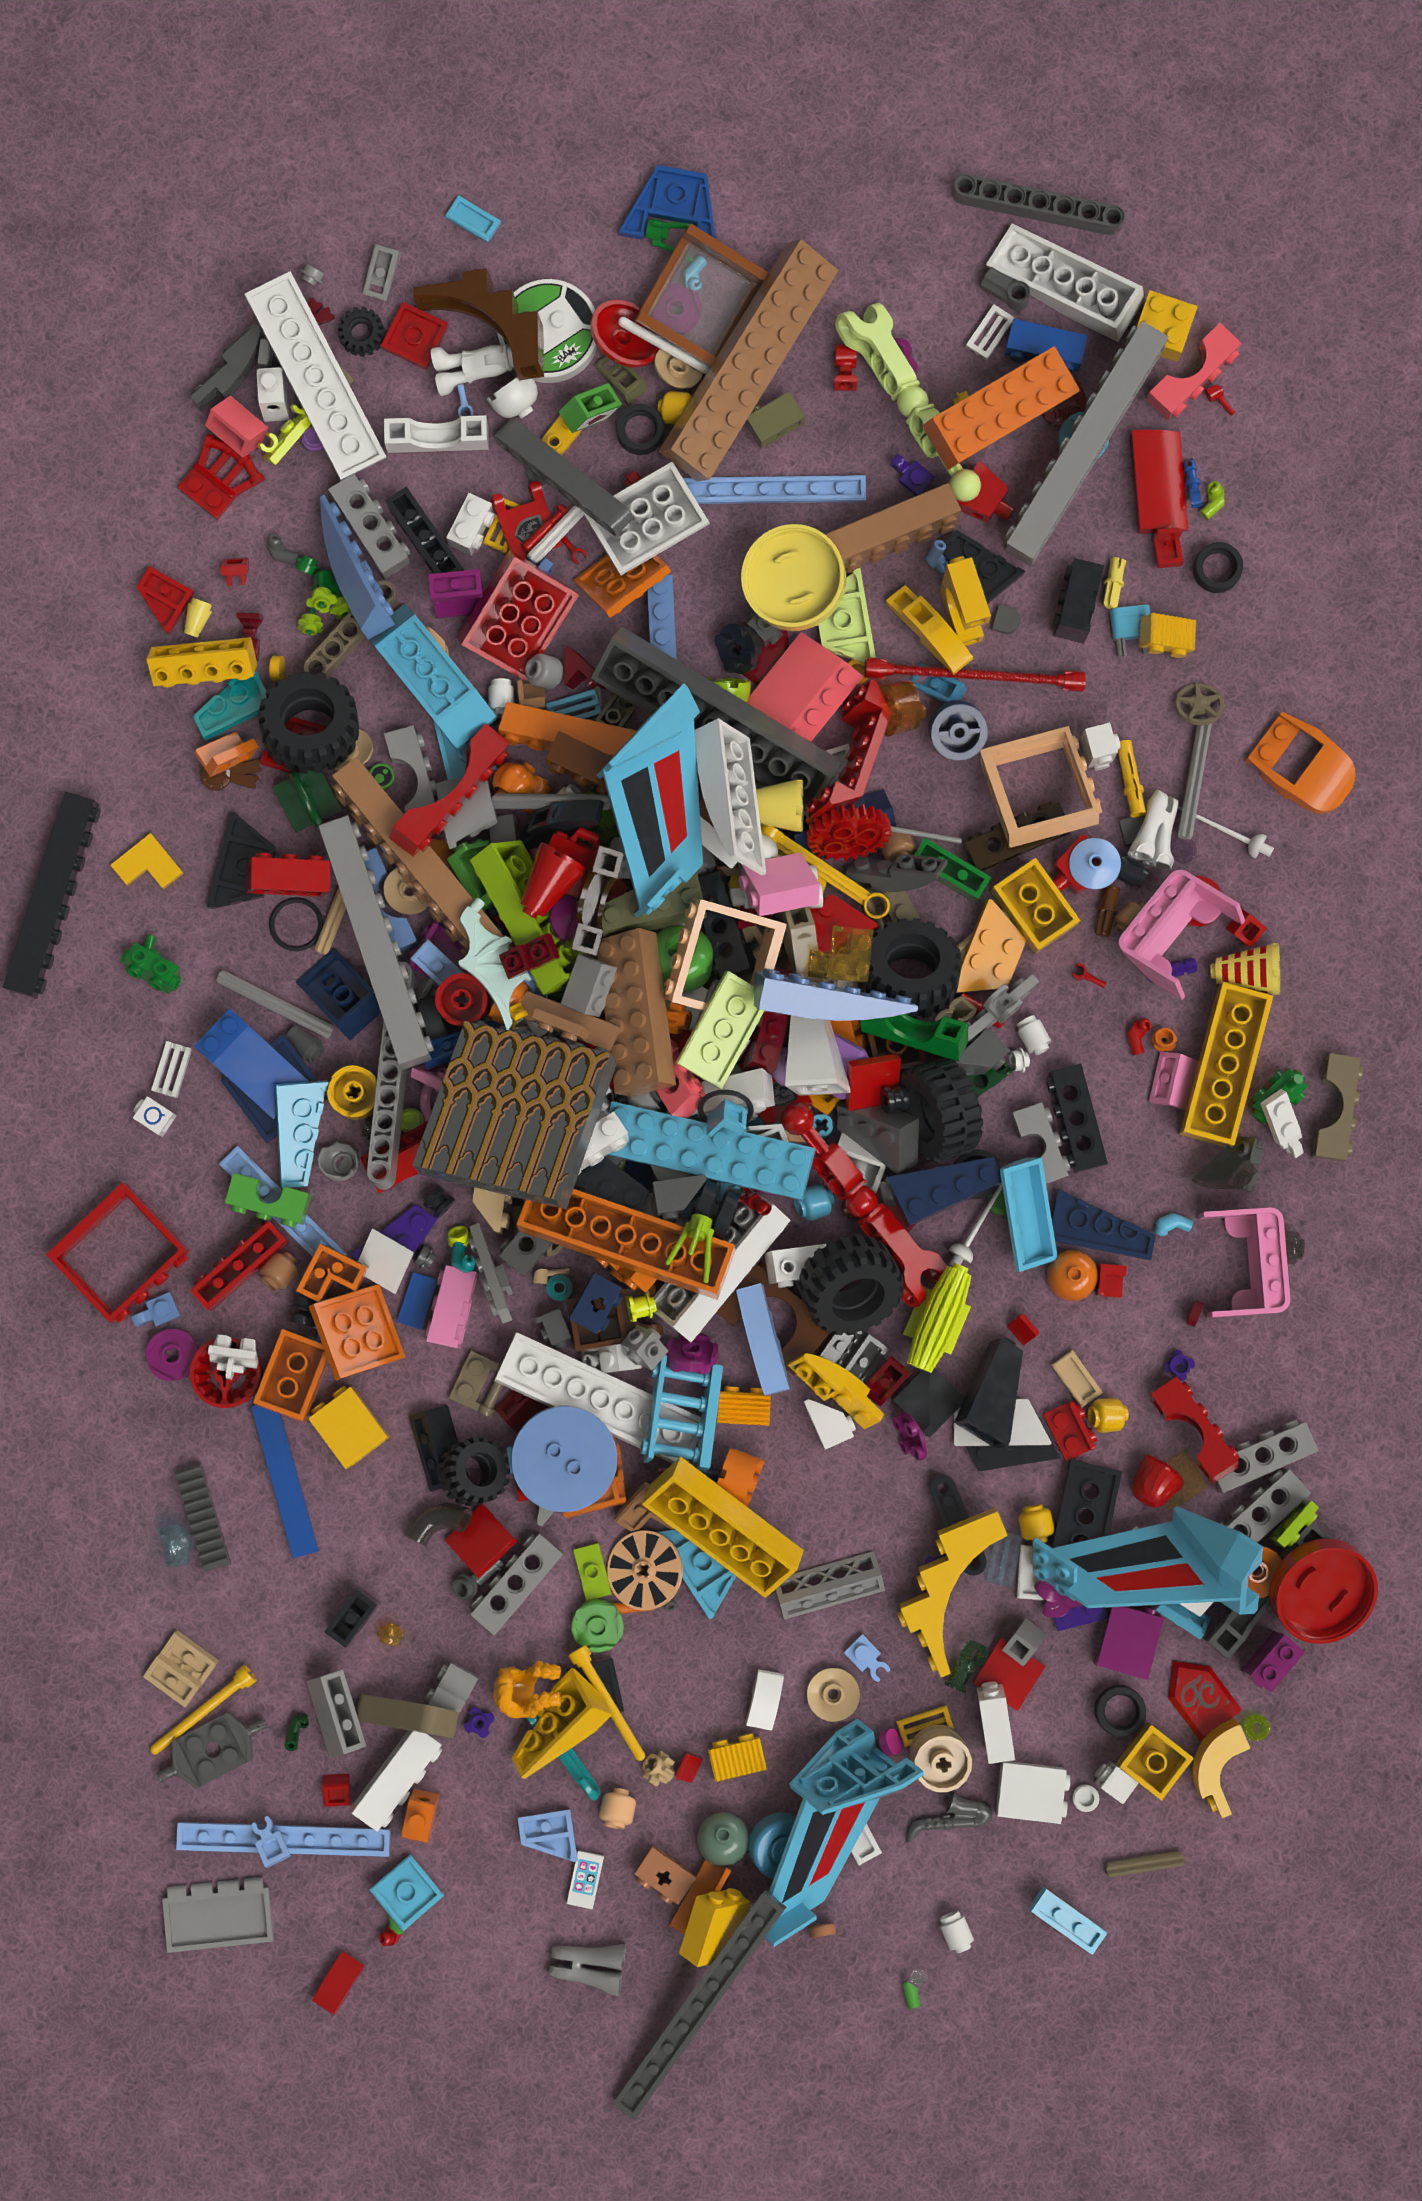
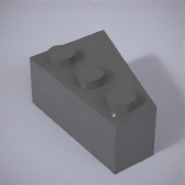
[837,1101,919,1175]

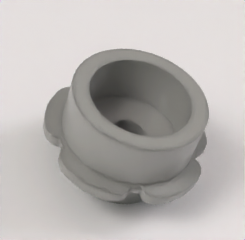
[300,264,324,286]

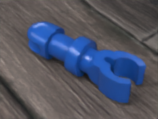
[1183,458,1202,509]

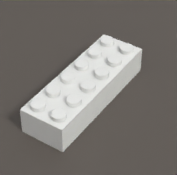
[654,1188,791,1342]

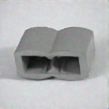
[424,1661,479,1712]

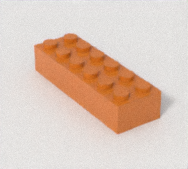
[922,346,1080,470]

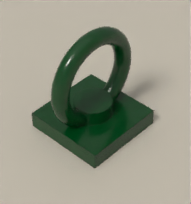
[273,771,342,833]

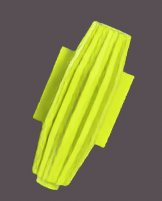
[903,1263,971,1373]

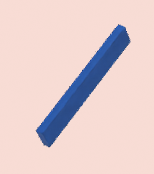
[251,1405,319,1559]

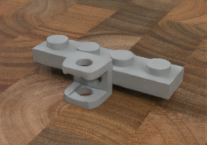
[966,974,1040,1047]
[468,1223,513,1324]

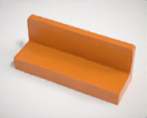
[669,1860,731,1934]

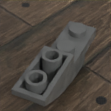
[190,322,264,411]
[845,854,948,892]

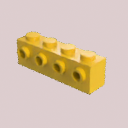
[146,637,258,687]

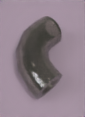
[403,1502,472,1547]

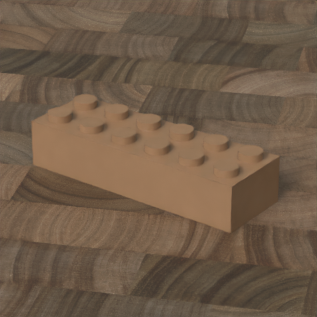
[825,483,961,573]
[597,928,676,1097]

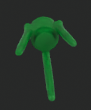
[646,218,697,262]

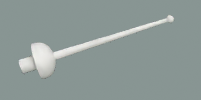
[1178,806,1274,859]
[948,1184,1003,1267]

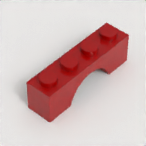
[1151,1377,1239,1485]

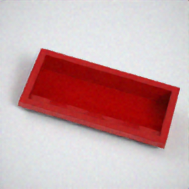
[1130,430,1189,534]

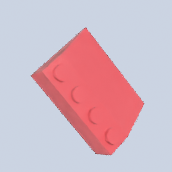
[747,632,863,742]

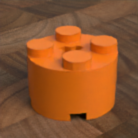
[717,1448,765,1507]

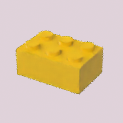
[991,858,1081,954]

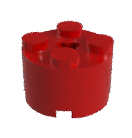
[435,973,491,1026]

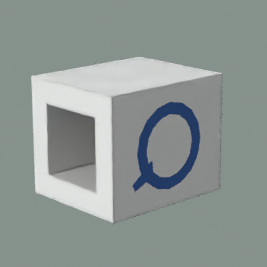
[133,1096,177,1137]

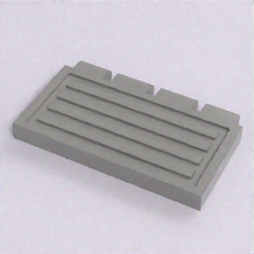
[162,1877,274,1953]

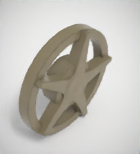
[1175,683,1224,726]

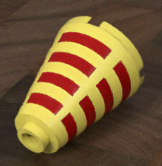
[1211,943,1280,995]

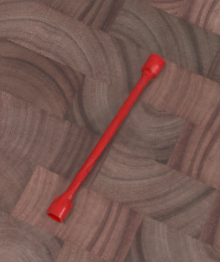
[864,657,1086,692]

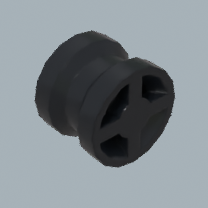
[880,1085,909,1114]
[423,1186,455,1219]

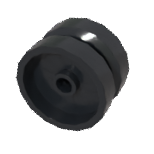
[691,1179,742,1240]

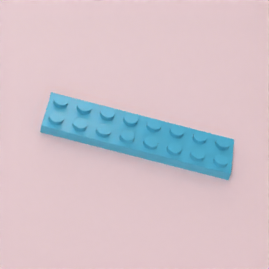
[607,1101,816,1201]

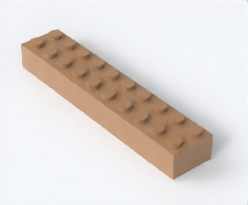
[659,239,839,482]
[332,757,513,957]

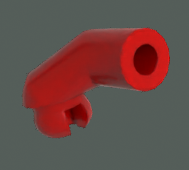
[1127,1018,1152,1056]

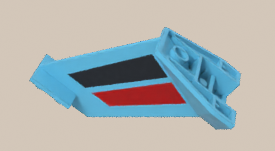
[596,683,703,918]
[1033,1506,1263,1615]
[747,1719,924,1947]

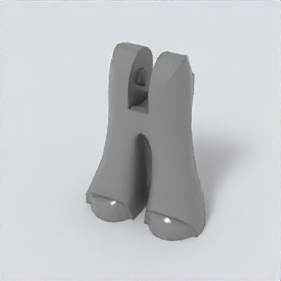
[548,1944,626,1997]

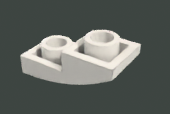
[746,1669,784,1730]

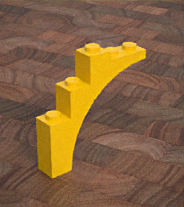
[897,1507,1008,1677]

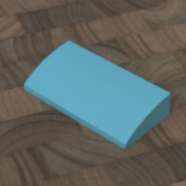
[1000,1157,1058,1272]

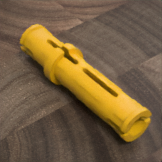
[1118,740,1147,818]

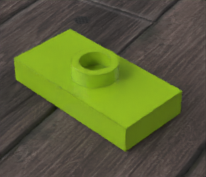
[573,1543,612,1601]

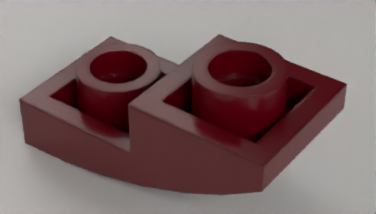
[499,933,560,979]

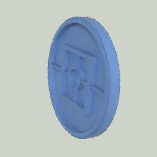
[511,1405,617,1512]

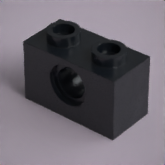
[325,1587,381,1648]

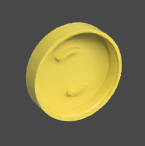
[741,524,846,631]

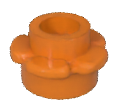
[1151,1028,1177,1052]

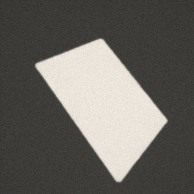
[954,1399,1051,1446]

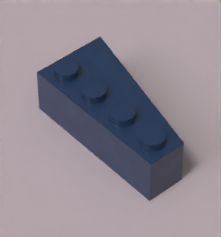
[885,1157,1002,1228]

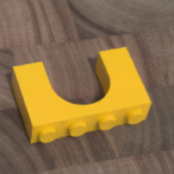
[939,556,991,646]

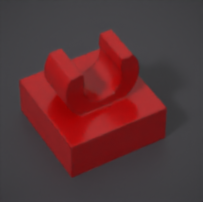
[220,558,249,586]

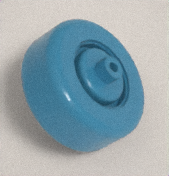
[748,1812,796,1879]

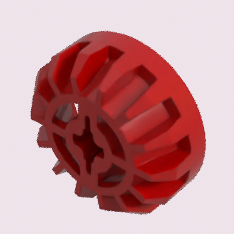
[190,1338,263,1408]

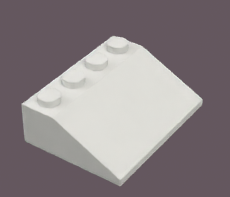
[584,462,710,575]

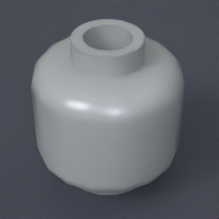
[525,653,564,690]

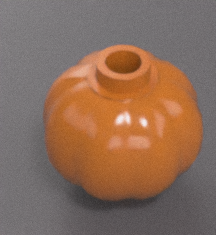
[492,762,537,794]

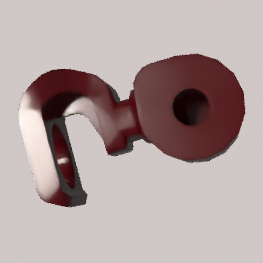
[236,612,263,661]

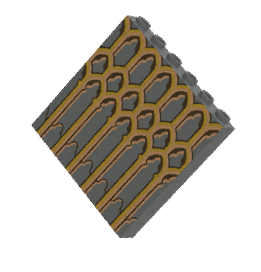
[413,1021,617,1209]

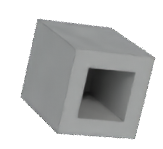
[1002,1618,1047,1666]

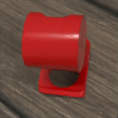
[834,344,858,391]

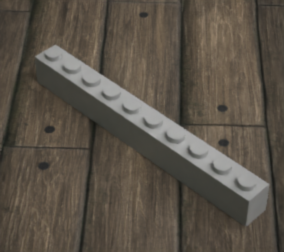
[319,815,434,1070]

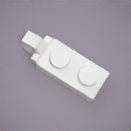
[1260,1089,1304,1158]

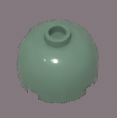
[697,1812,749,1867]

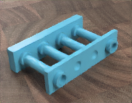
[640,1355,723,1473]

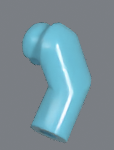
[1154,1213,1194,1236]

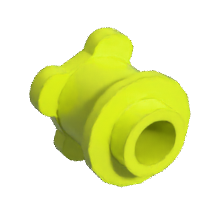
[625,1293,657,1322]

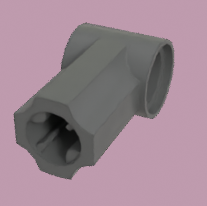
[980,267,1030,311]

